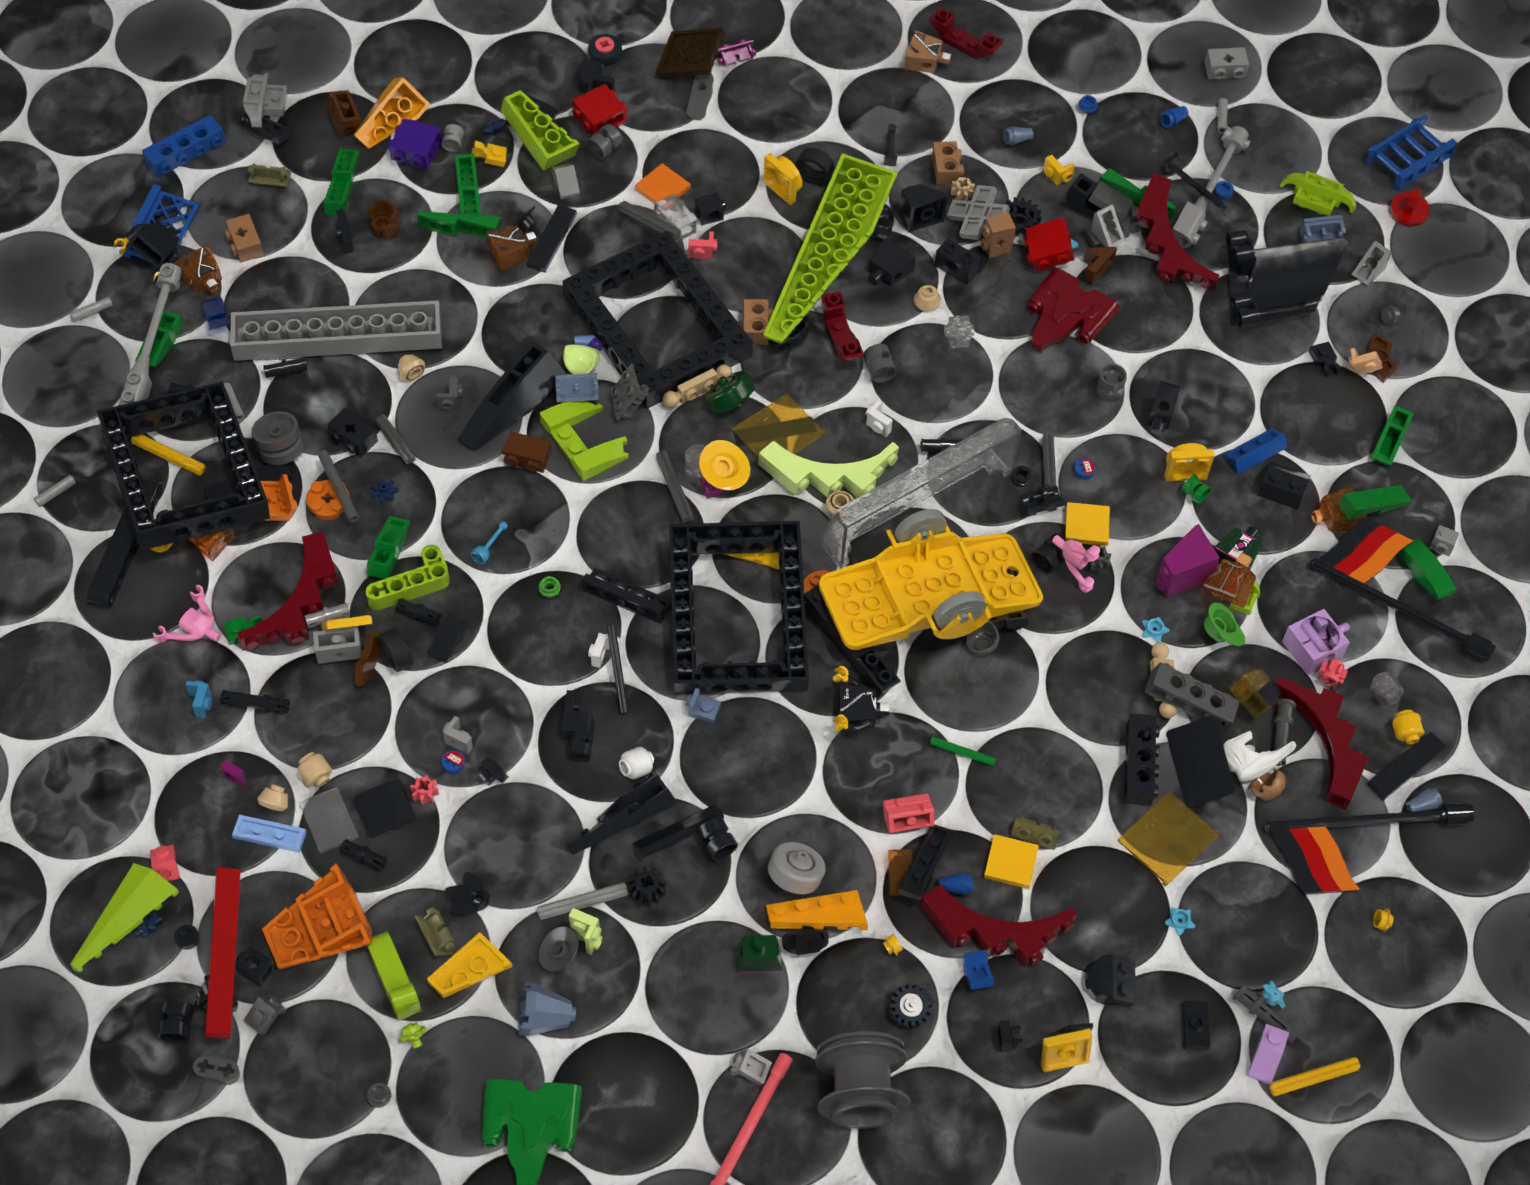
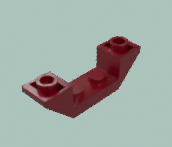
[929,7,1004,59]
[821,291,864,362]

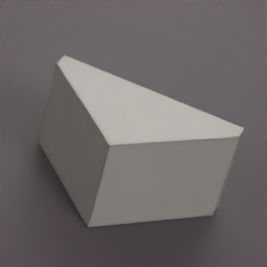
[551,163,580,199]
[1091,204,1125,247]
[1352,241,1392,286]

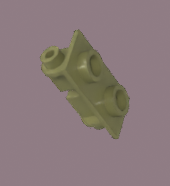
[248,164,292,187]
[1011,816,1060,850]
[415,907,455,956]

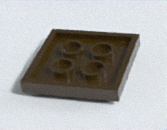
[656,28,725,78]

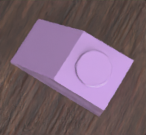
[1247,1024,1289,1085]

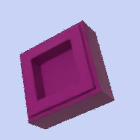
[220,760,247,787]

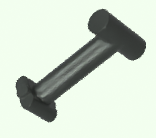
[884,124,898,166]

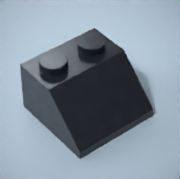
[899,184,948,232]
[1258,461,1310,510]

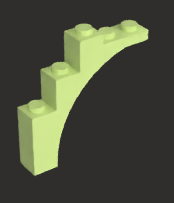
[758,440,899,501]

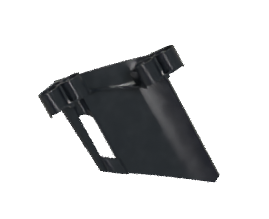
[1226,230,1348,328]

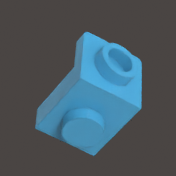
[185,680,212,718]

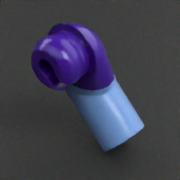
[575,335,603,351]

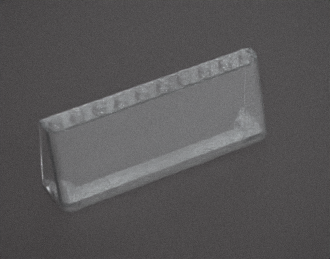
[820,418,1022,569]

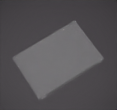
[299,787,359,854]

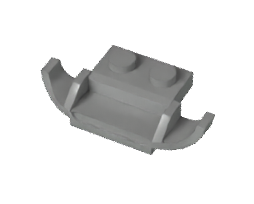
[243,73,288,127]

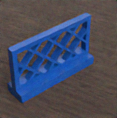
[122,184,199,260]

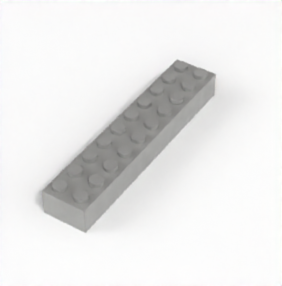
[230,301,442,361]

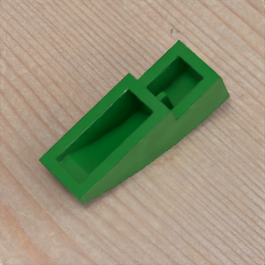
[135,310,185,368]
[1371,405,1414,467]
[367,516,410,579]
[1400,538,1457,600]

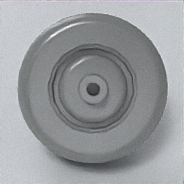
[768,842,826,895]

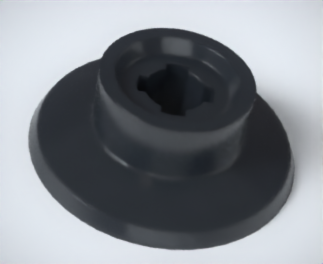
[508,205,537,232]

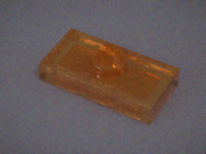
[888,850,912,896]

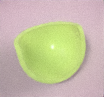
[563,345,600,374]

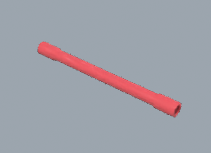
[709,1053,793,1185]

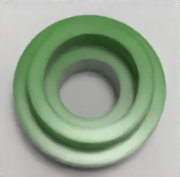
[539,576,561,598]

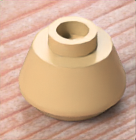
[914,285,941,311]
[398,355,425,381]
[826,491,855,519]
[257,784,288,812]

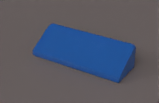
[1223,428,1287,474]

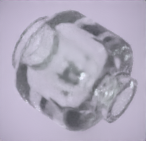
[1370,672,1404,705]

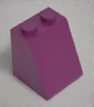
[1156,524,1220,598]

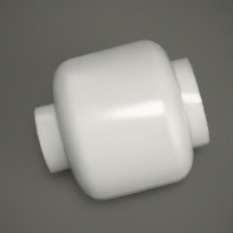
[619,747,654,779]

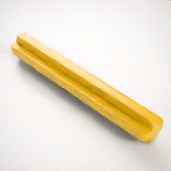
[131,434,206,475]
[1269,1057,1361,1096]

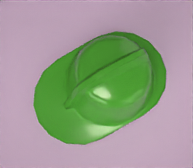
[1204,602,1245,646]

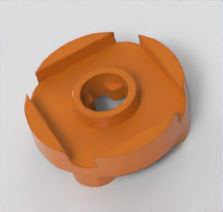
[306,480,349,520]

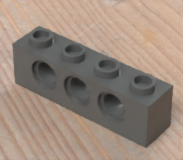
[1144,662,1240,731]

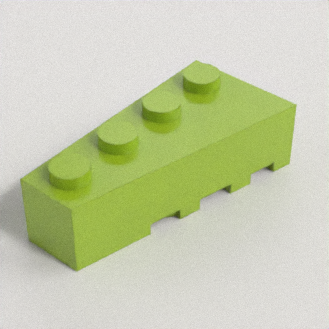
[501,90,580,171]

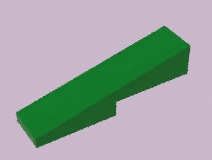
[324,148,359,216]
[455,153,481,215]
[1099,168,1177,222]
[417,211,502,241]
[1337,485,1412,520]

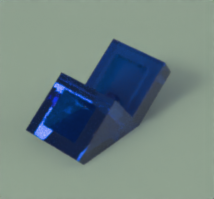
[201,296,230,330]

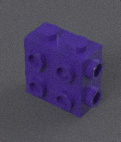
[388,118,442,169]

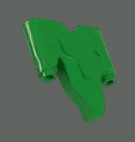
[482,1079,582,1185]

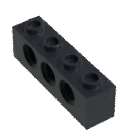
[1124,713,1160,806]

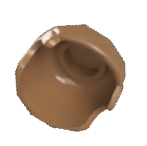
[1250,768,1286,801]

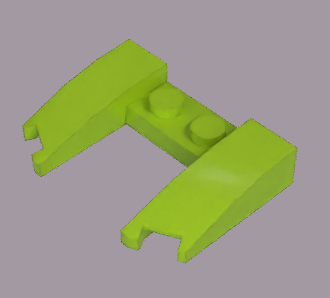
[539,401,629,481]

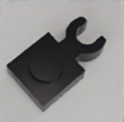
[1309,342,1340,377]
[989,610,1028,630]

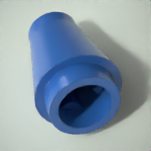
[1160,106,1189,128]
[939,872,973,896]

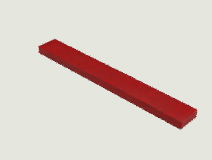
[205,867,241,1039]

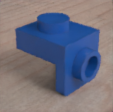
[963,950,994,990]

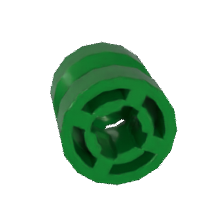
[1181,475,1211,504]

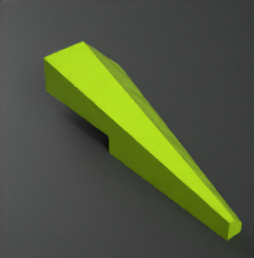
[70,863,179,972]

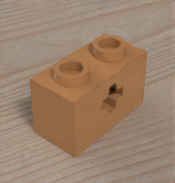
[981,212,1016,258]
[224,214,264,263]

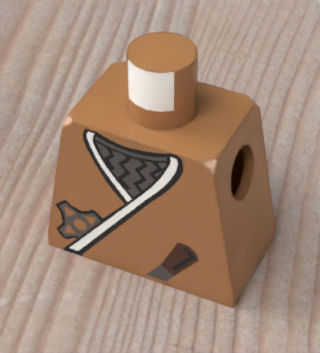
[904,31,951,73]

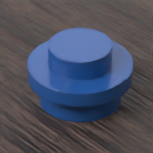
[1078,95,1098,113]

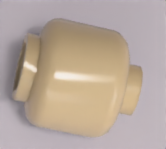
[297,752,332,787]

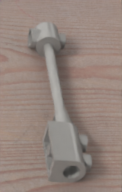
[1172,126,1251,248]
[119,263,182,405]

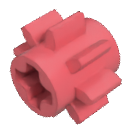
[1318,659,1348,686]
[410,775,439,805]

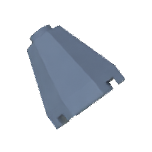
[518,982,576,1036]

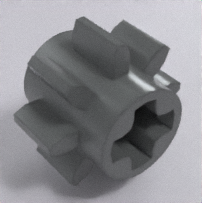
[1087,545,1112,573]

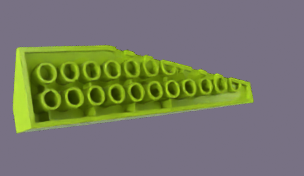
[763,153,898,343]

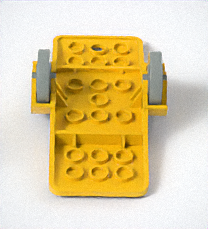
[818,509,1043,650]

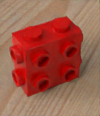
[572,84,628,135]
[1024,217,1075,272]

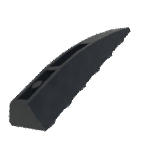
[458,342,566,450]

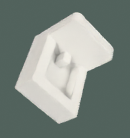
[866,400,893,437]
[588,633,621,668]

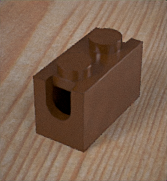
[327,90,361,137]
[502,431,552,473]

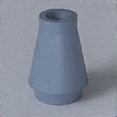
[1003,126,1033,146]
[1406,788,1443,812]

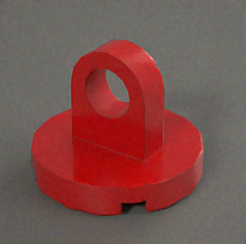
[1389,187,1430,227]

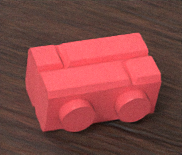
[883,794,935,833]

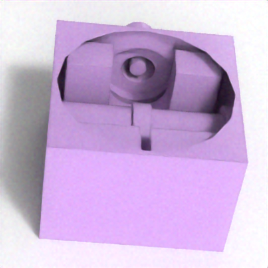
[1282,609,1350,675]

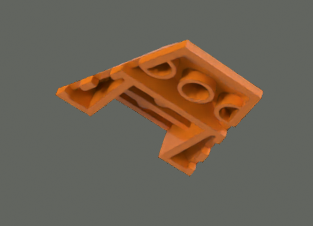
[262,863,372,970]

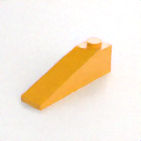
[354,77,430,149]

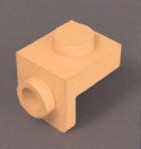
[1349,348,1383,375]

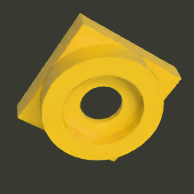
[763,153,802,205]
[1164,443,1214,482]

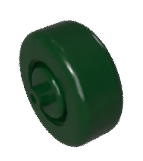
[705,371,755,414]

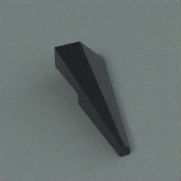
[567,768,678,855]

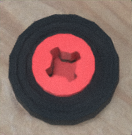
[588,34,622,65]

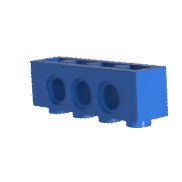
[142,115,226,178]

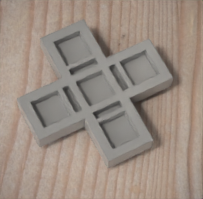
[947,185,1010,240]

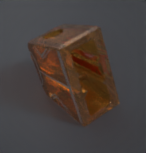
[1202,553,1256,608]

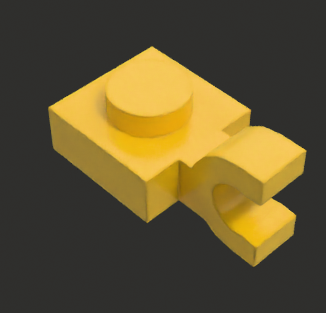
[471,141,507,167]

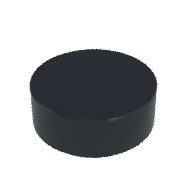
[174,925,200,950]

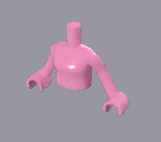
[1052,535,1100,593]
[153,585,221,643]

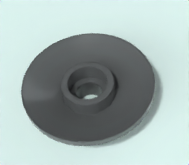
[539,926,578,972]

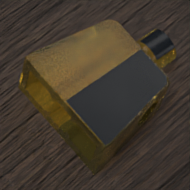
[1228,668,1281,720]

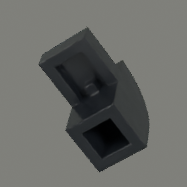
[578,58,615,94]
[1067,173,1101,218]

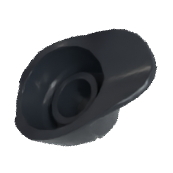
[870,204,894,239]
[769,320,809,348]

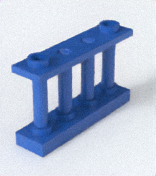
[1366,115,1458,191]

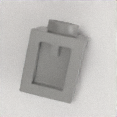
[1429,525,1459,556]
[443,716,473,755]
[730,1049,772,1085]

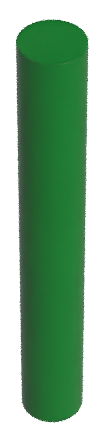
[930,736,997,767]

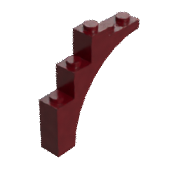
[1135,173,1219,290]
[237,531,339,651]
[1275,676,1369,810]
[920,884,1077,967]

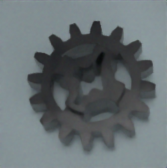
[1006,197,1042,236]

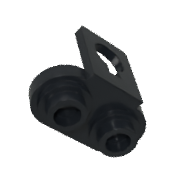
[782,928,829,955]

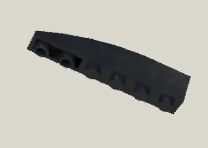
[804,586,901,694]

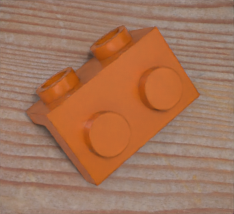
[260,474,297,521]

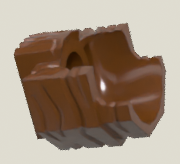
[367,199,401,240]

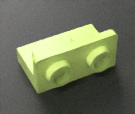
[569,908,603,955]

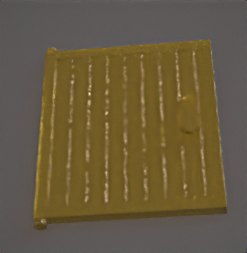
[732,394,827,458]
[1118,791,1220,886]

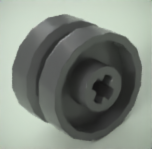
[252,411,304,465]

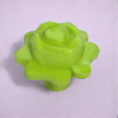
[399,1022,427,1048]

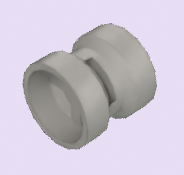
[441,124,464,152]

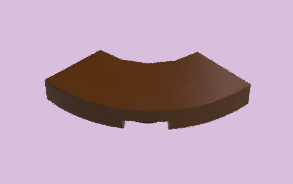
[1367,332,1397,383]
[354,631,383,686]

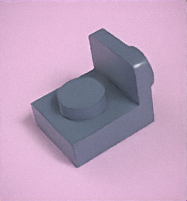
[686,688,721,724]

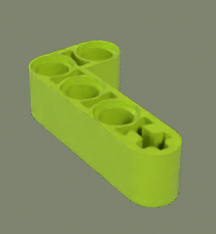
[365,544,450,611]
[367,931,421,1021]

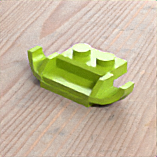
[1279,171,1356,216]

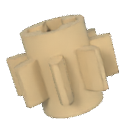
[950,177,975,201]

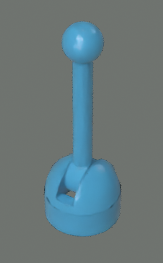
[470,522,508,565]

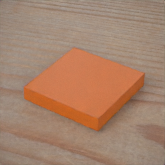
[635,163,691,211]

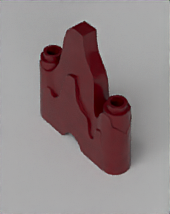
[1027,268,1120,353]

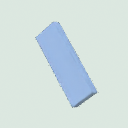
[232,815,307,853]

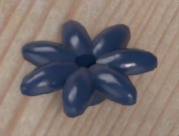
[483,119,506,134]
[371,479,399,503]
[134,913,162,937]

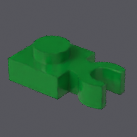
[223,615,262,645]

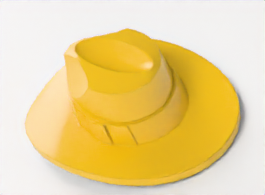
[699,440,750,491]

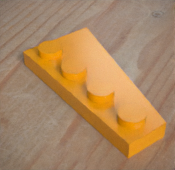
[766,890,868,930]

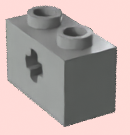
[1204,47,1249,79]
[313,626,362,664]

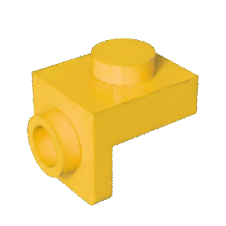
[1043,155,1075,186]

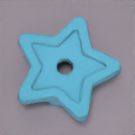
[1142,617,1170,643]
[1165,907,1195,936]
[1262,980,1285,1008]

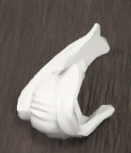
[1223,731,1296,782]

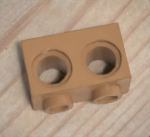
[932,141,964,185]
[743,299,772,345]

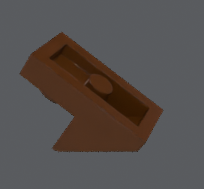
[1084,247,1117,285]

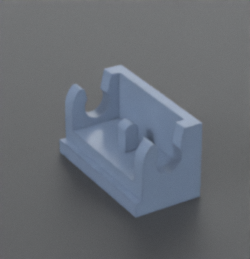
[1299,215,1346,243]
[555,373,599,402]

